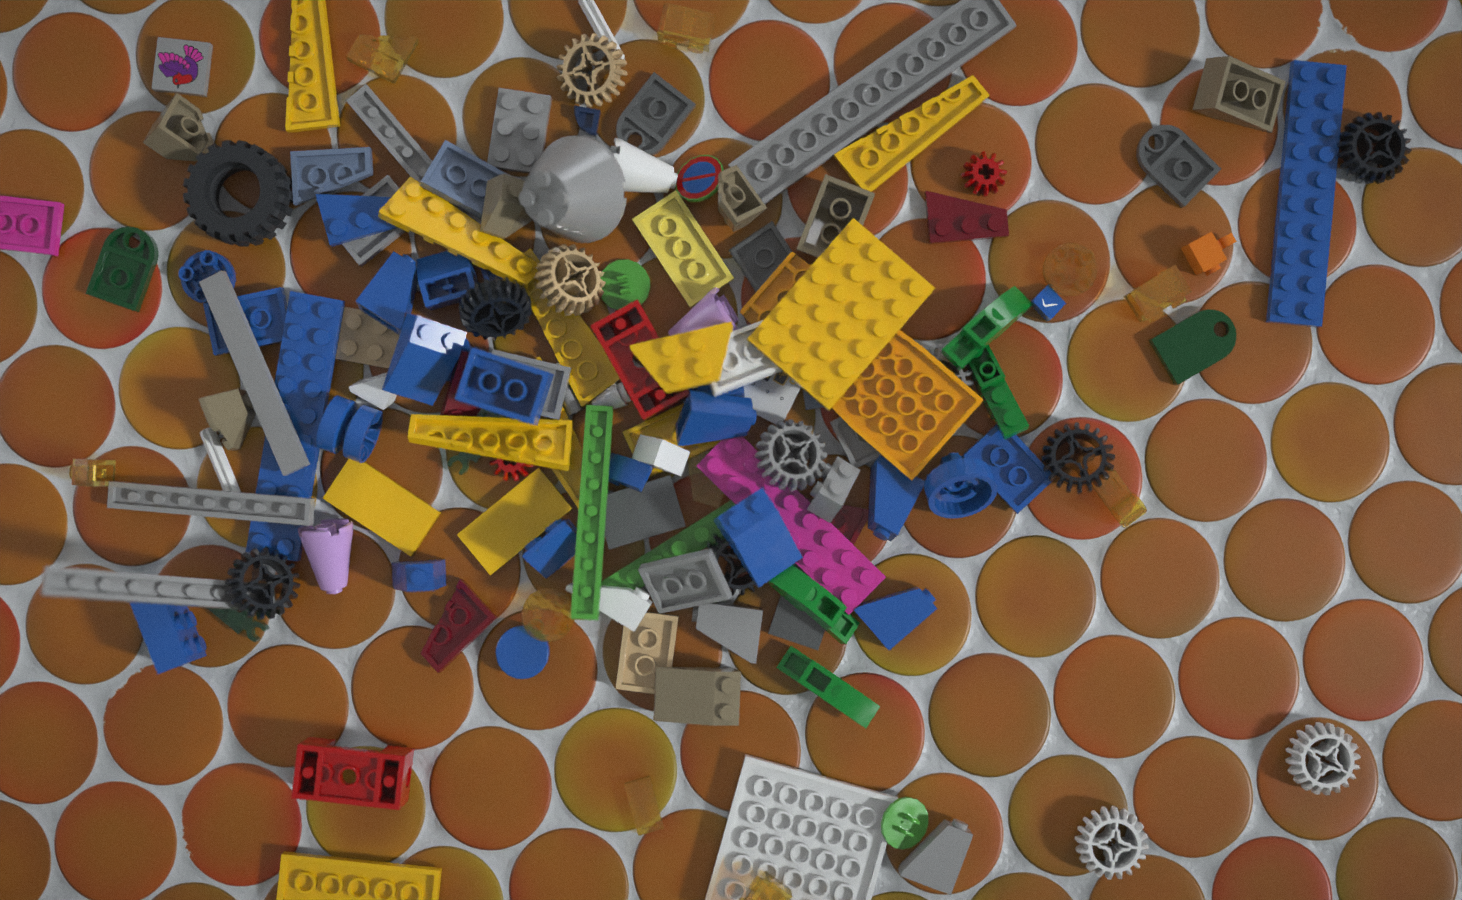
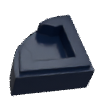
[574,105,601,138]

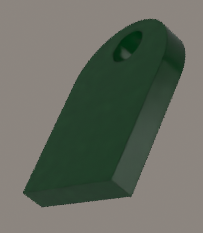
[85,227,159,312]
[1149,309,1237,385]

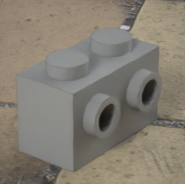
[807,457,860,523]

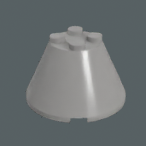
[519,136,626,243]

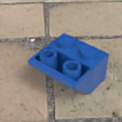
[416,250,478,310]
[522,519,577,579]

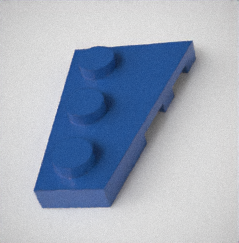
[315,194,398,247]

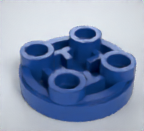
[178,250,236,303]
[496,625,550,679]

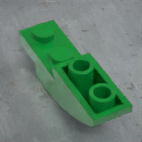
[941,286,1033,371]
[967,344,1029,440]
[767,565,860,644]
[776,646,881,729]

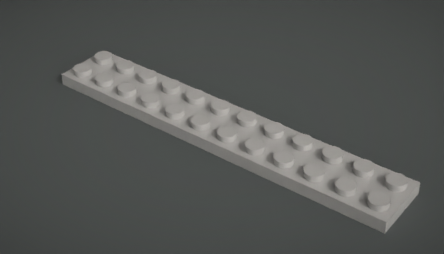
[728,0,1017,204]

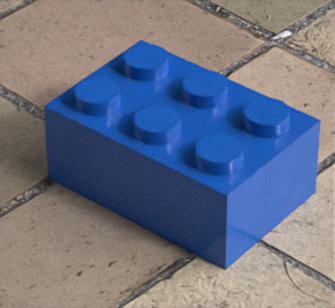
[455,347,554,426]
[130,602,207,674]

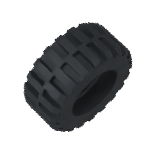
[183,140,293,247]

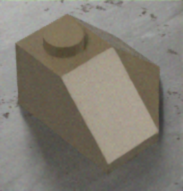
[143,93,214,161]
[718,165,767,232]
[480,173,532,239]
[199,389,256,450]

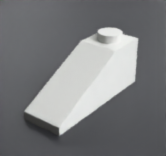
[565,583,653,632]

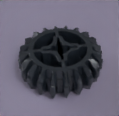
[1337,112,1412,184]
[459,276,532,341]
[1041,422,1115,494]
[706,533,763,596]
[225,548,300,620]

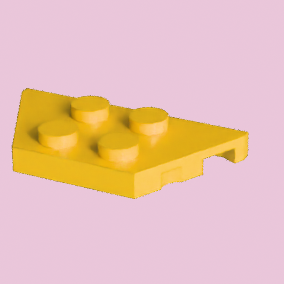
[630,321,733,394]

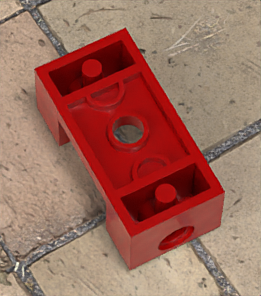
[590,299,689,421]
[291,737,414,810]

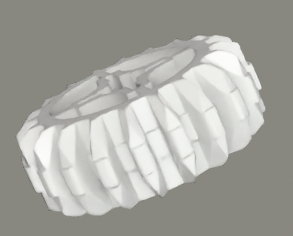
[1284,722,1361,795]
[1075,806,1149,880]

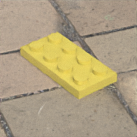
[632,190,734,308]

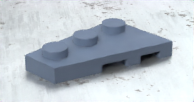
[290,147,373,206]

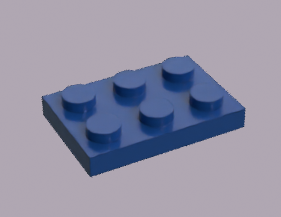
[203,287,287,356]
[962,424,1056,514]

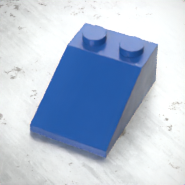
[382,313,467,406]
[713,487,803,588]

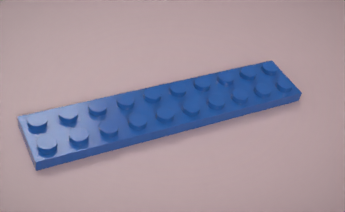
[1266,60,1347,327]
[245,291,345,561]

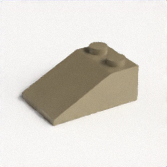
[1192,56,1286,133]
[796,174,875,258]
[653,667,741,726]

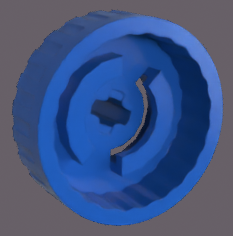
[924,453,997,518]

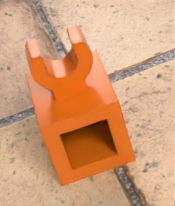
[1181,231,1237,276]

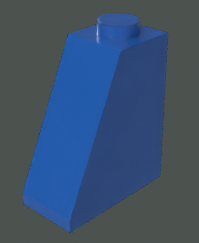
[356,251,418,336]
[675,390,757,446]
[868,455,925,542]
[392,559,447,592]
[854,586,937,650]

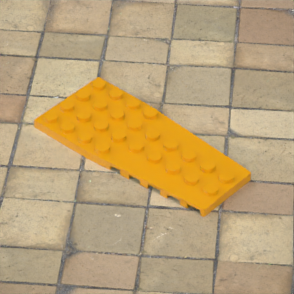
[740,252,984,481]

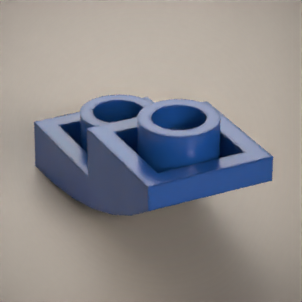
[609,453,653,492]

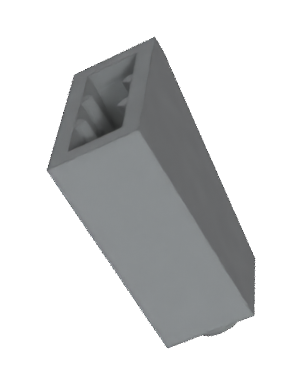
[692,602,763,664]
[898,819,973,895]

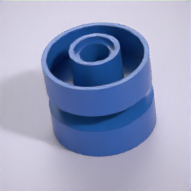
[316,395,383,463]

